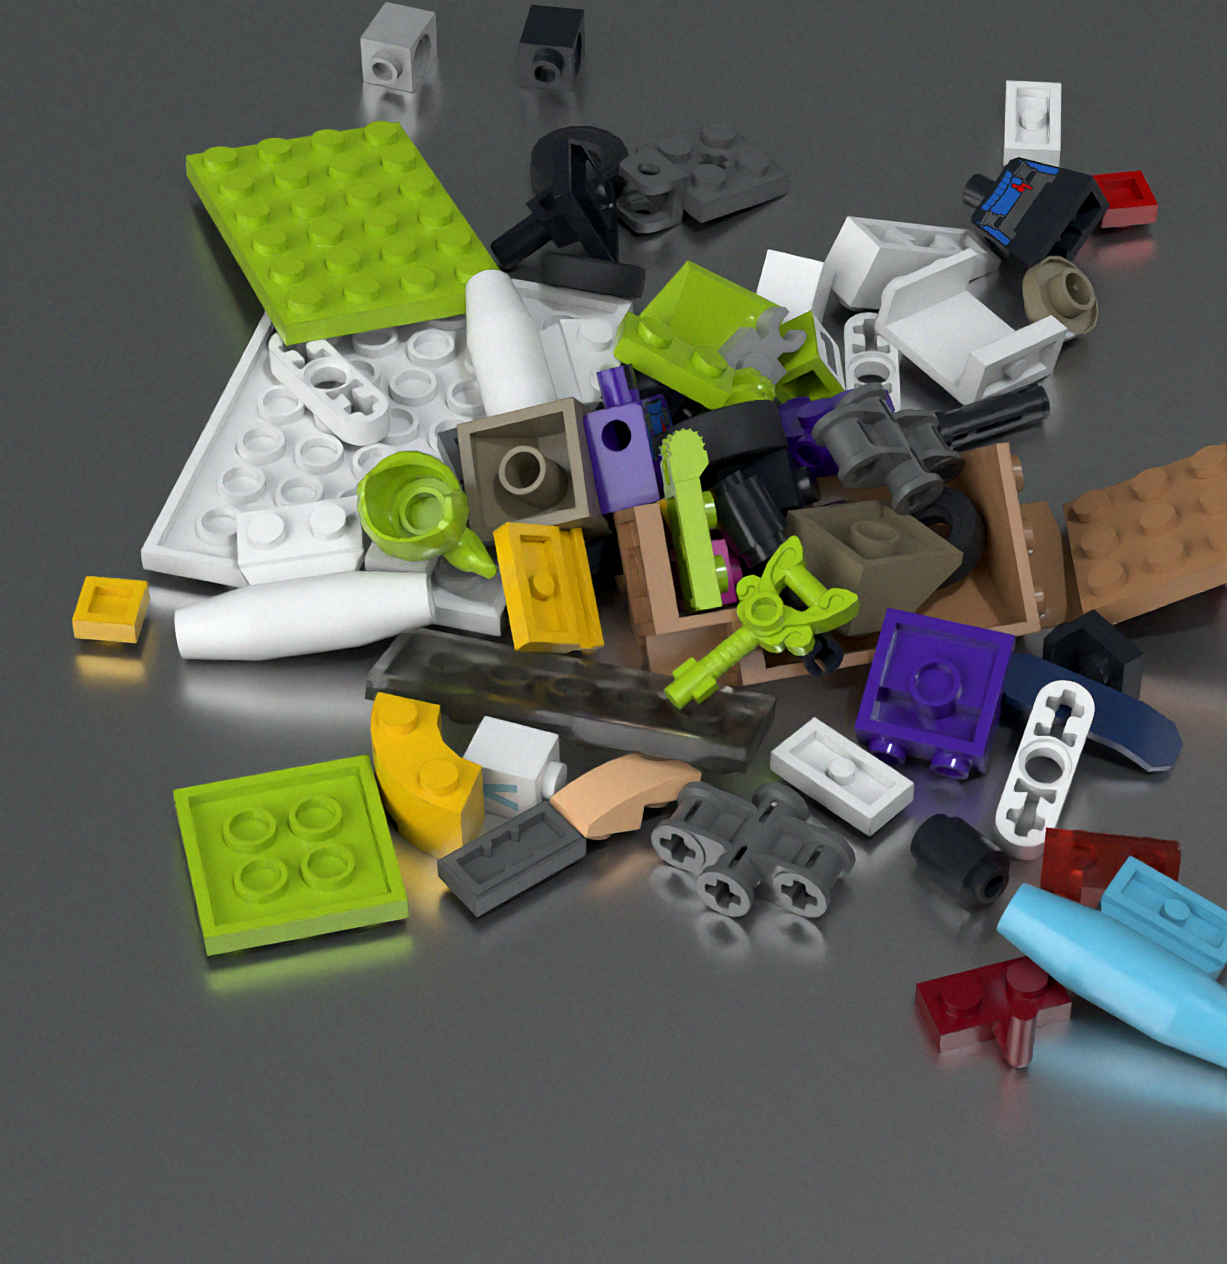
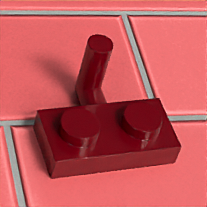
[915,956,1072,1068]

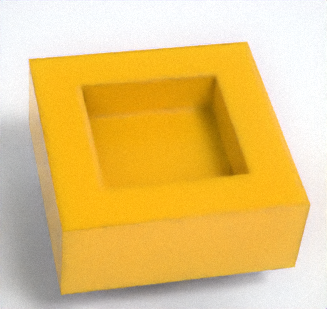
[72,576,150,643]

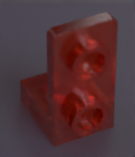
[1040,827,1182,903]

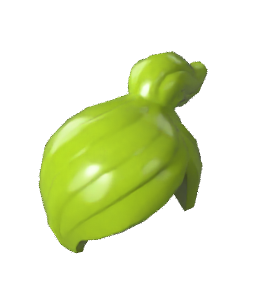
[355,450,498,579]

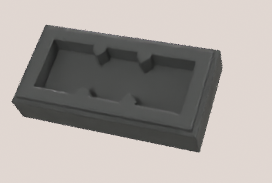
[437,800,586,917]

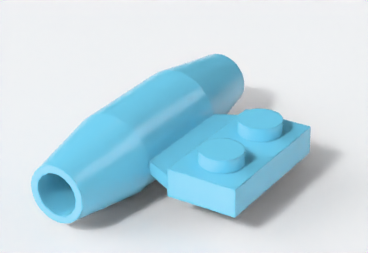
[996,855,1227,1069]

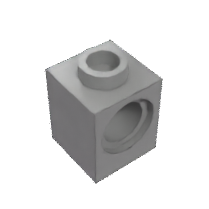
[360,2,438,93]

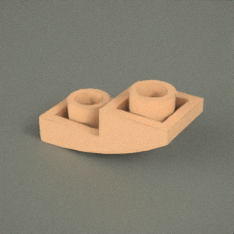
[550,746,702,840]

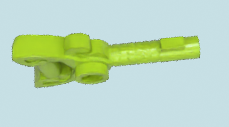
[663,535,860,710]

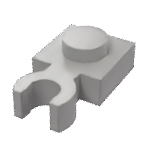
[717,307,807,385]

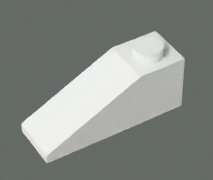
[824,216,1002,312]

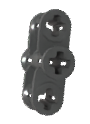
[811,382,965,516]
[651,781,856,918]

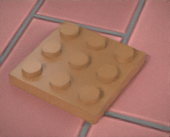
[1062,442,1227,625]

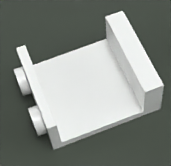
[874,248,1068,406]

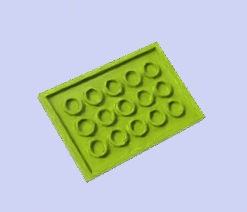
[186,121,501,346]

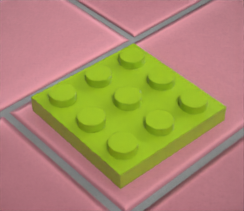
[173,754,409,956]

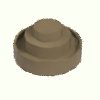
[1022,256,1098,342]

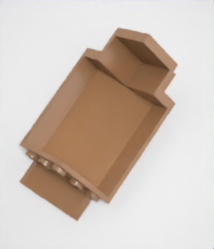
[613,442,1083,699]

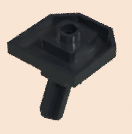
[490,138,619,270]

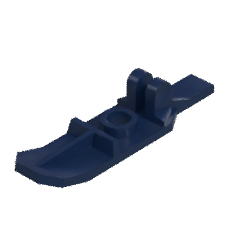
[999,653,1183,772]

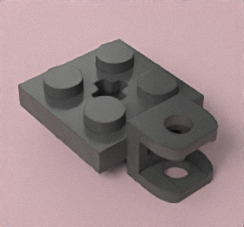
[614,120,791,233]

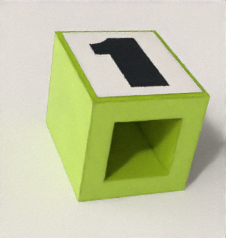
[775,310,846,404]

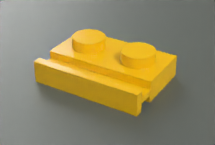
[493,522,605,655]

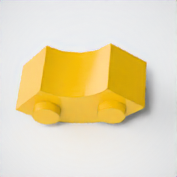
[370,692,485,859]

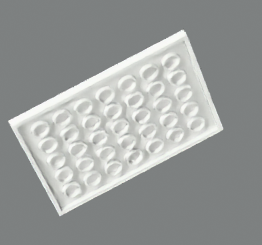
[141,278,633,636]

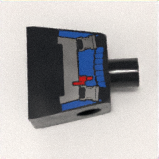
[962,157,1110,276]

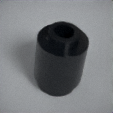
[708,470,790,570]
[910,814,1010,908]

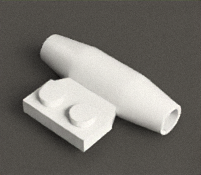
[465,270,621,417]
[175,495,436,661]

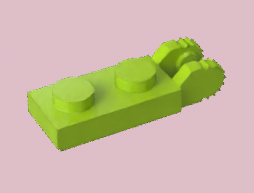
[612,311,776,410]
[658,428,728,613]

